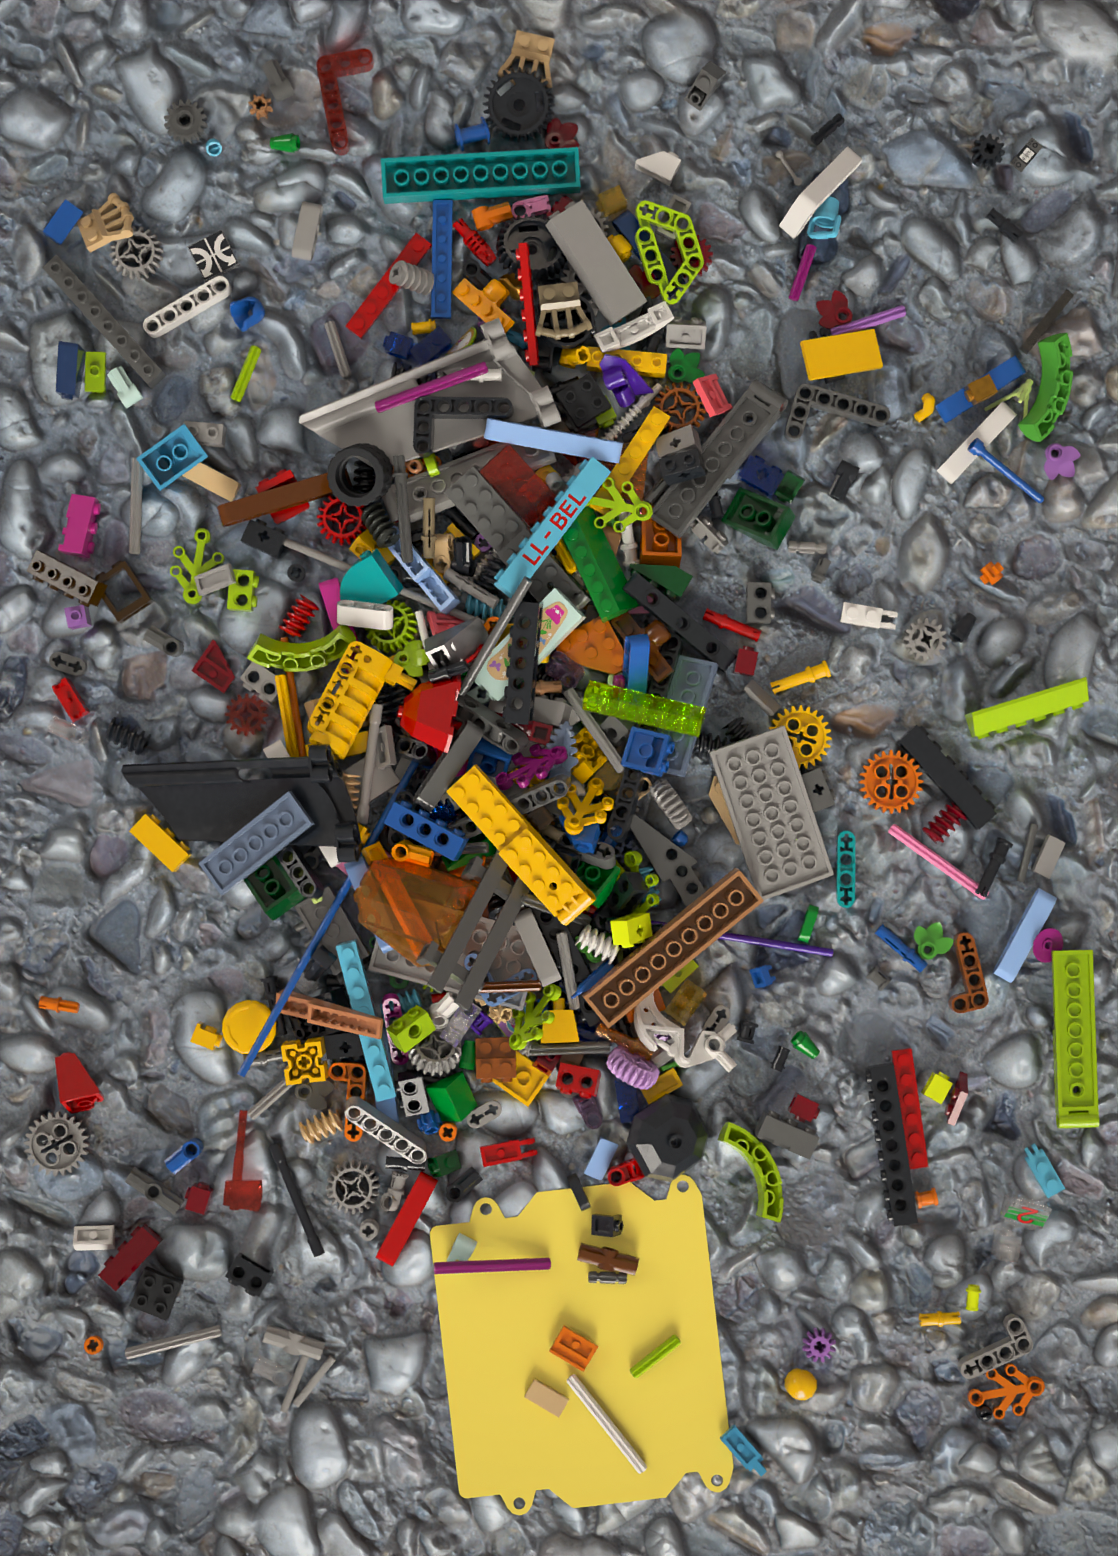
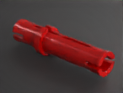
[702,608,762,642]

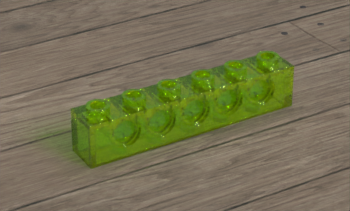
[582,680,706,737]

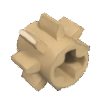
[488,1005,513,1024]

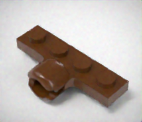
[610,612,674,683]

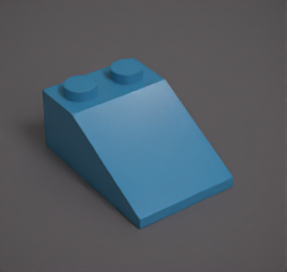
[136,424,208,491]

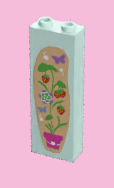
[474,588,586,701]

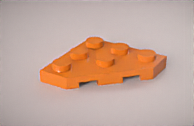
[556,616,624,676]

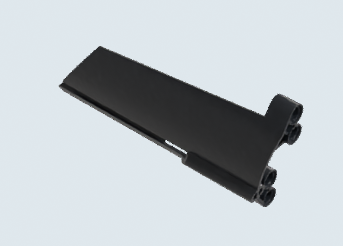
[121,744,361,863]

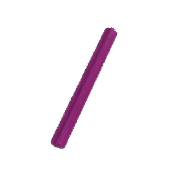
[375,362,488,413]
[433,1258,551,1274]

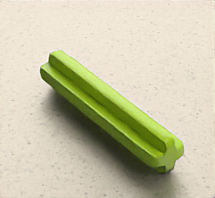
[231,345,261,402]
[630,1335,681,1378]

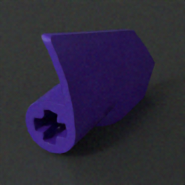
[599,354,654,407]

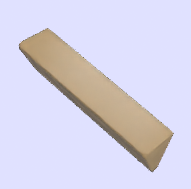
[182,462,241,502]

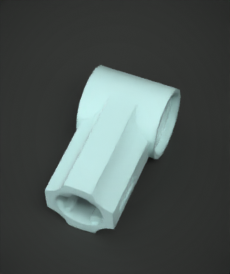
[107,366,143,409]

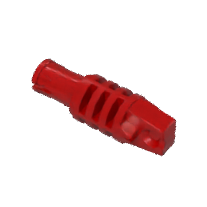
[453,218,497,267]

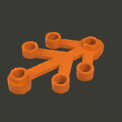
[967,1363,1045,1420]

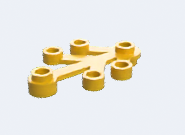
[557,778,614,835]

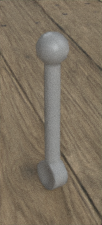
[776,150,802,187]

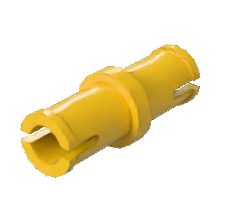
[919,1311,961,1327]

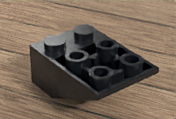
[288,987,351,1043]

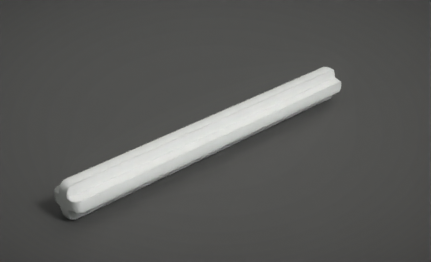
[567,1374,647,1474]

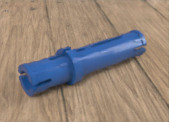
[875,924,928,973]

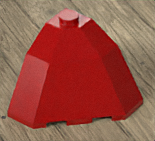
[397,674,461,753]

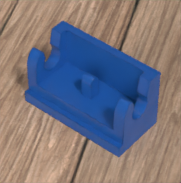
[43,199,84,245]

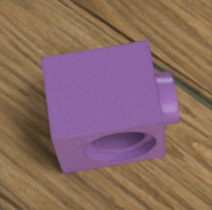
[64,605,92,630]

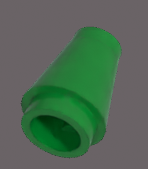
[270,133,300,153]
[790,1031,820,1059]
[458,1040,476,1070]

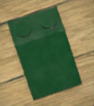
[721,487,796,550]
[244,855,306,921]

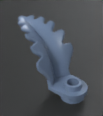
[546,721,578,789]

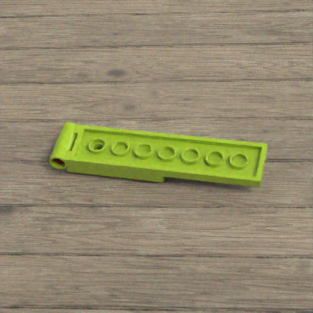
[1051,950,1099,1128]

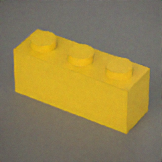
[129,814,192,872]

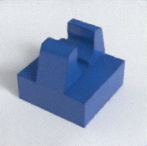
[749,965,776,988]

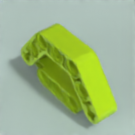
[635,200,704,305]

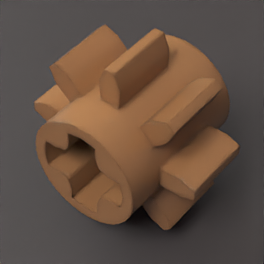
[248,93,273,120]

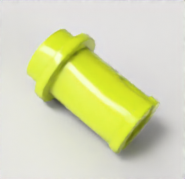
[966,1284,982,1311]

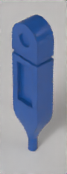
[571,960,614,999]

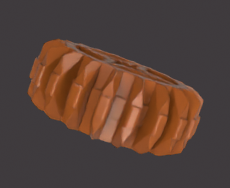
[653,382,706,433]

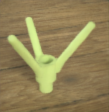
[984,379,1034,419]

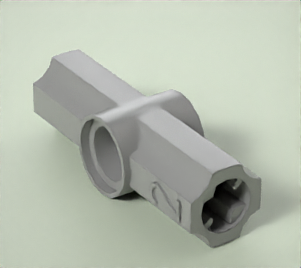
[263,1325,325,1360]

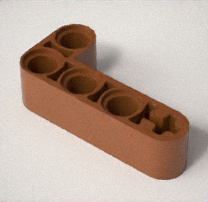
[948,932,989,1013]

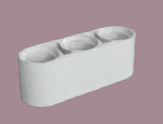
[337,600,393,630]

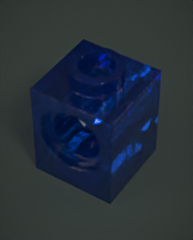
[383,331,414,361]

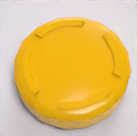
[222,1000,277,1054]

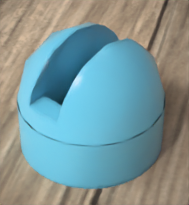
[205,138,222,156]

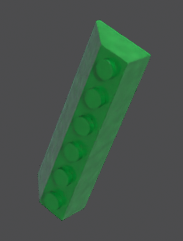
[562,506,639,623]

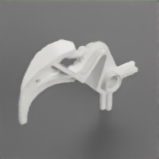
[634,992,737,1073]

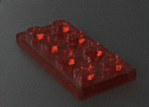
[479,444,557,528]

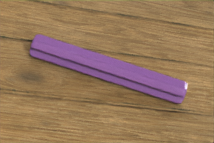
[830,305,906,336]

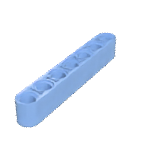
[484,418,623,463]

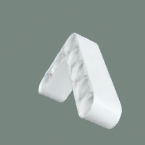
[779,147,863,239]

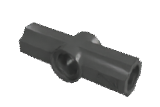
[125,1167,184,1215]

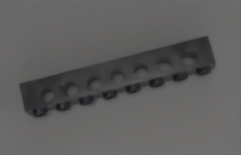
[527,890,602,1027]
[865,1063,918,1227]

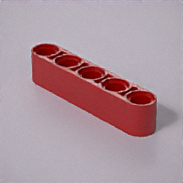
[375,1171,438,1267]

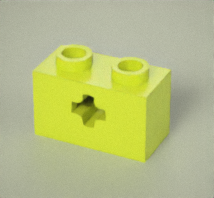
[610,913,653,948]

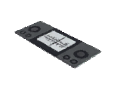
[1010,138,1043,172]

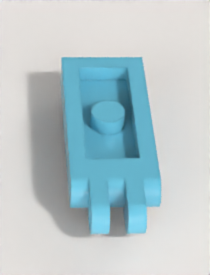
[1024,1143,1065,1198]

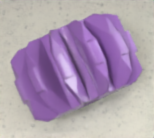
[802,1328,836,1362]

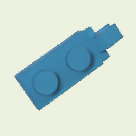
[720,1424,767,1476]

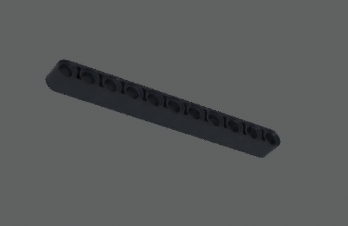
[607,633,683,843]

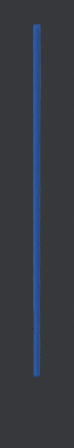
[237,681,462,1077]

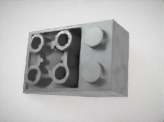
[424,616,495,669]

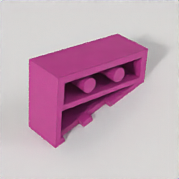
[58,494,101,558]

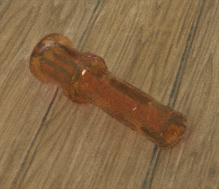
[595,1023,654,1061]

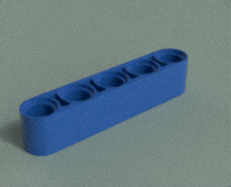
[935,355,1026,424]
[622,634,650,719]

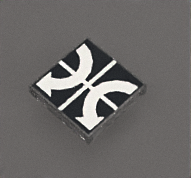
[187,229,240,283]

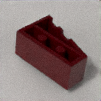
[98,1224,163,1291]

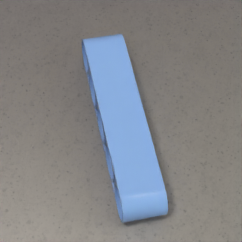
[993,888,1057,983]

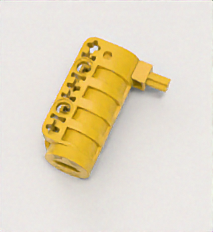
[307,641,417,759]

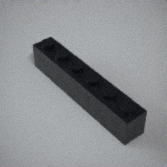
[897,725,997,830]

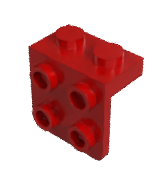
[255,469,310,524]

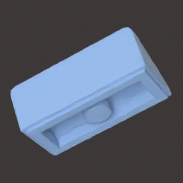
[584,1136,619,1181]

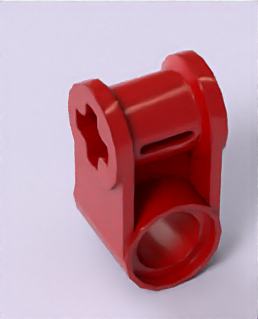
[606,1158,645,1186]

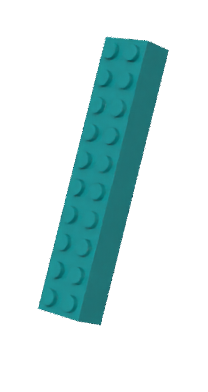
[381,147,581,204]

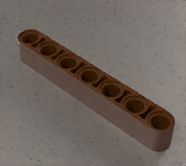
[217,468,353,527]

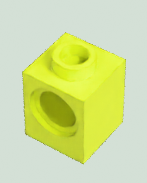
[921,1071,953,1104]

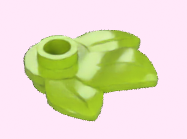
[394,640,430,677]

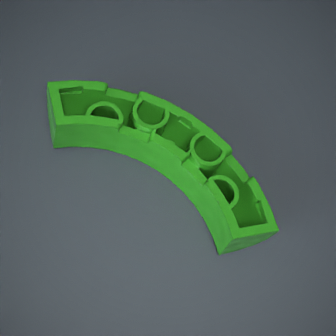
[1018,333,1073,442]

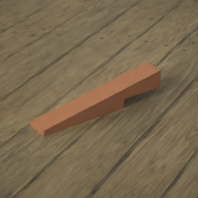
[276,989,383,1039]

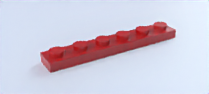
[345,233,432,340]
[516,243,540,366]
[891,1048,929,1170]

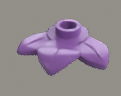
[1044,443,1081,480]

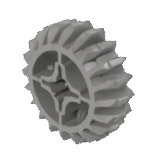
[110,226,164,280]
[650,778,692,829]
[408,1028,462,1076]
[326,1159,380,1214]

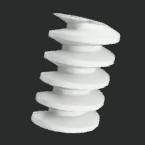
[575,925,619,965]

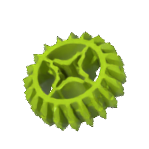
[365,600,418,653]

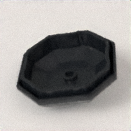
[626,1094,710,1182]

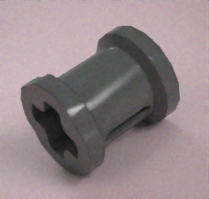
[866,965,892,991]

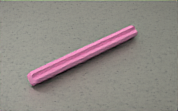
[888,824,989,900]

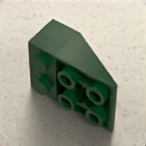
[628,564,693,601]

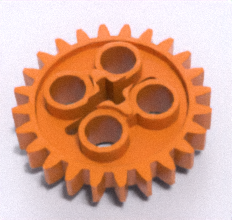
[858,750,924,814]

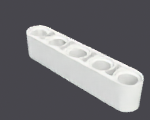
[143,276,232,338]
[937,401,1017,484]

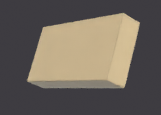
[524,1379,569,1418]

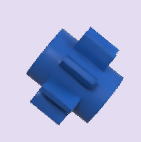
[416,1110,442,1135]

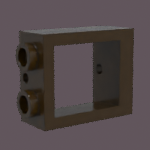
[95,561,154,624]

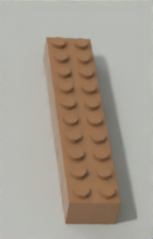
[581,868,764,1029]

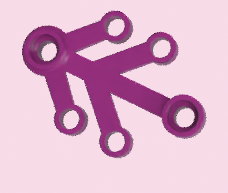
[496,744,568,790]

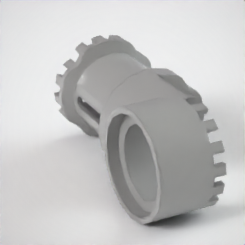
[380,1171,408,1211]

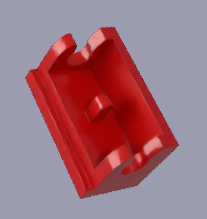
[52,677,90,723]

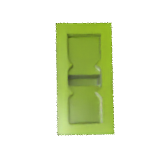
[227,569,259,612]

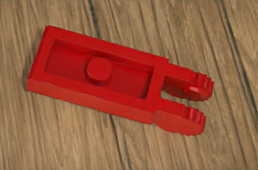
[480,1137,538,1167]

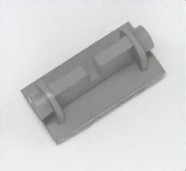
[690,515,729,554]

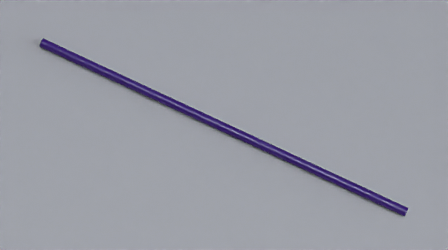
[591,911,833,957]

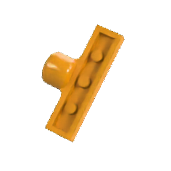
[452,278,515,333]

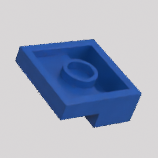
[621,726,675,777]

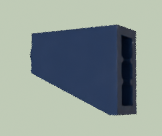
[55,341,86,400]

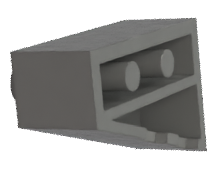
[754,1110,819,1160]

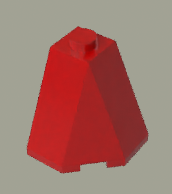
[55,1052,104,1114]

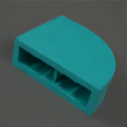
[340,548,404,604]

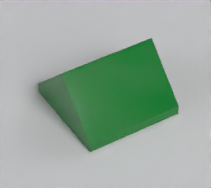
[426,1071,478,1122]

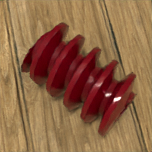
[922,802,967,844]

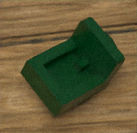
[774,469,805,504]
[427,1149,462,1177]

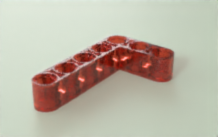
[316,48,374,155]

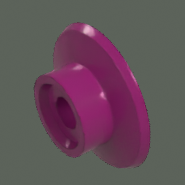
[1033,928,1063,963]

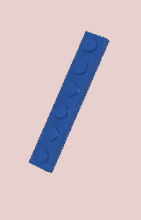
[431,200,453,319]

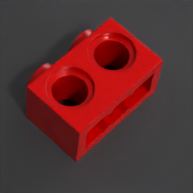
[555,1062,601,1099]

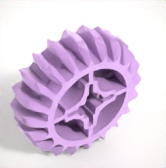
[606,1046,660,1090]

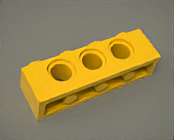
[586,346,667,378]

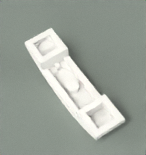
[594,301,674,353]

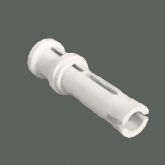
[619,511,640,566]

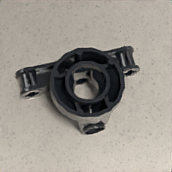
[532,278,596,373]

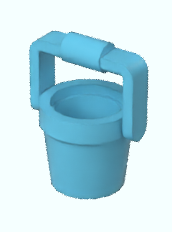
[807,196,841,239]

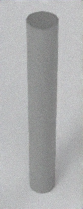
[280,1355,309,1413]
[293,1355,336,1407]

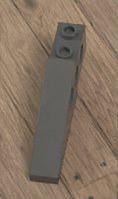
[622,811,708,907]

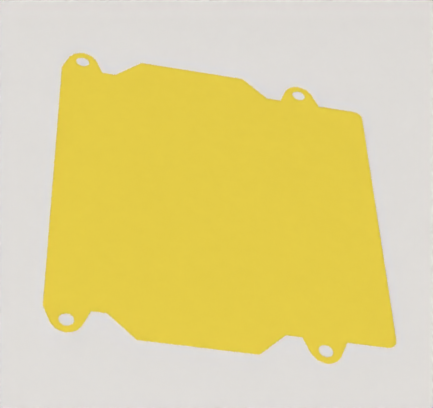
[430,1175,734,1515]

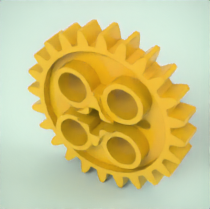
[768,705,832,769]

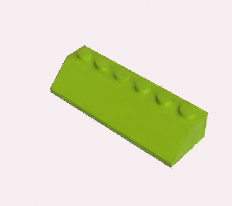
[965,677,1089,740]

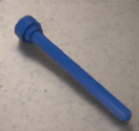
[967,438,1044,503]

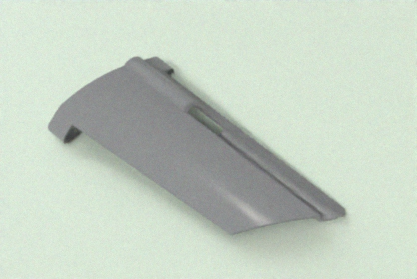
[299,318,562,467]

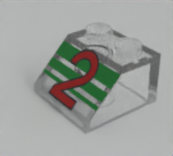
[999,1192,1052,1230]

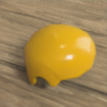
[785,1368,817,1400]

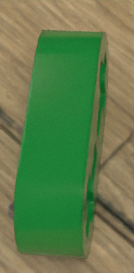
[798,904,819,943]

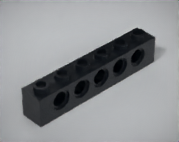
[502,602,543,725]

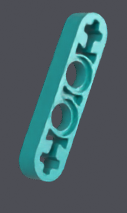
[836,831,856,908]

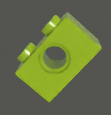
[386,1005,436,1053]

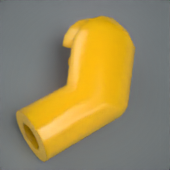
[914,393,936,422]

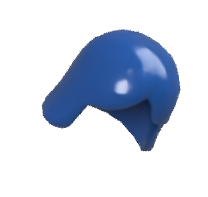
[230,297,265,332]

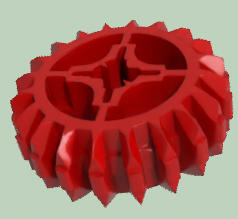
[317,495,367,546]

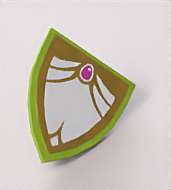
[445,327,477,356]

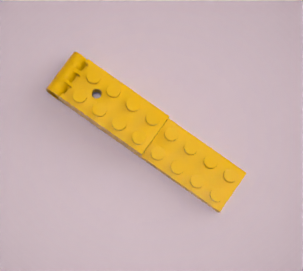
[446,764,596,926]

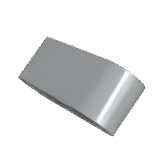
[292,201,323,261]

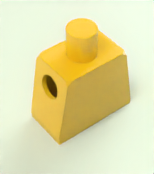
[541,998,579,1044]

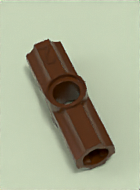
[577,1243,639,1275]

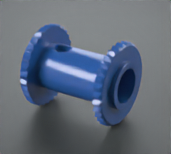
[454,117,491,152]

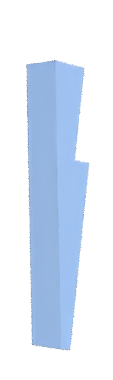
[385,514,461,615]

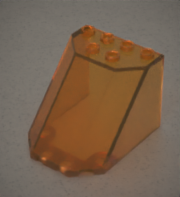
[353,857,490,967]

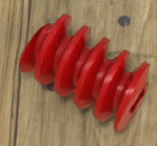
[278,594,319,638]

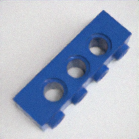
[384,800,469,861]

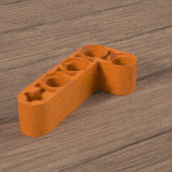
[328,1061,368,1142]

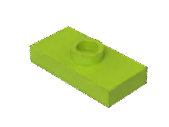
[85,352,107,393]
[662,960,699,994]

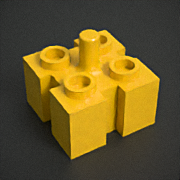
[571,727,608,785]
[281,1037,329,1085]

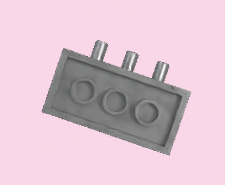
[294,886,371,975]

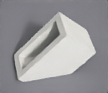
[635,151,681,186]

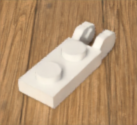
[840,602,898,630]

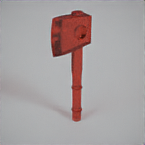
[223,1110,263,1212]

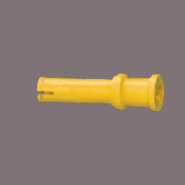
[770,660,831,694]

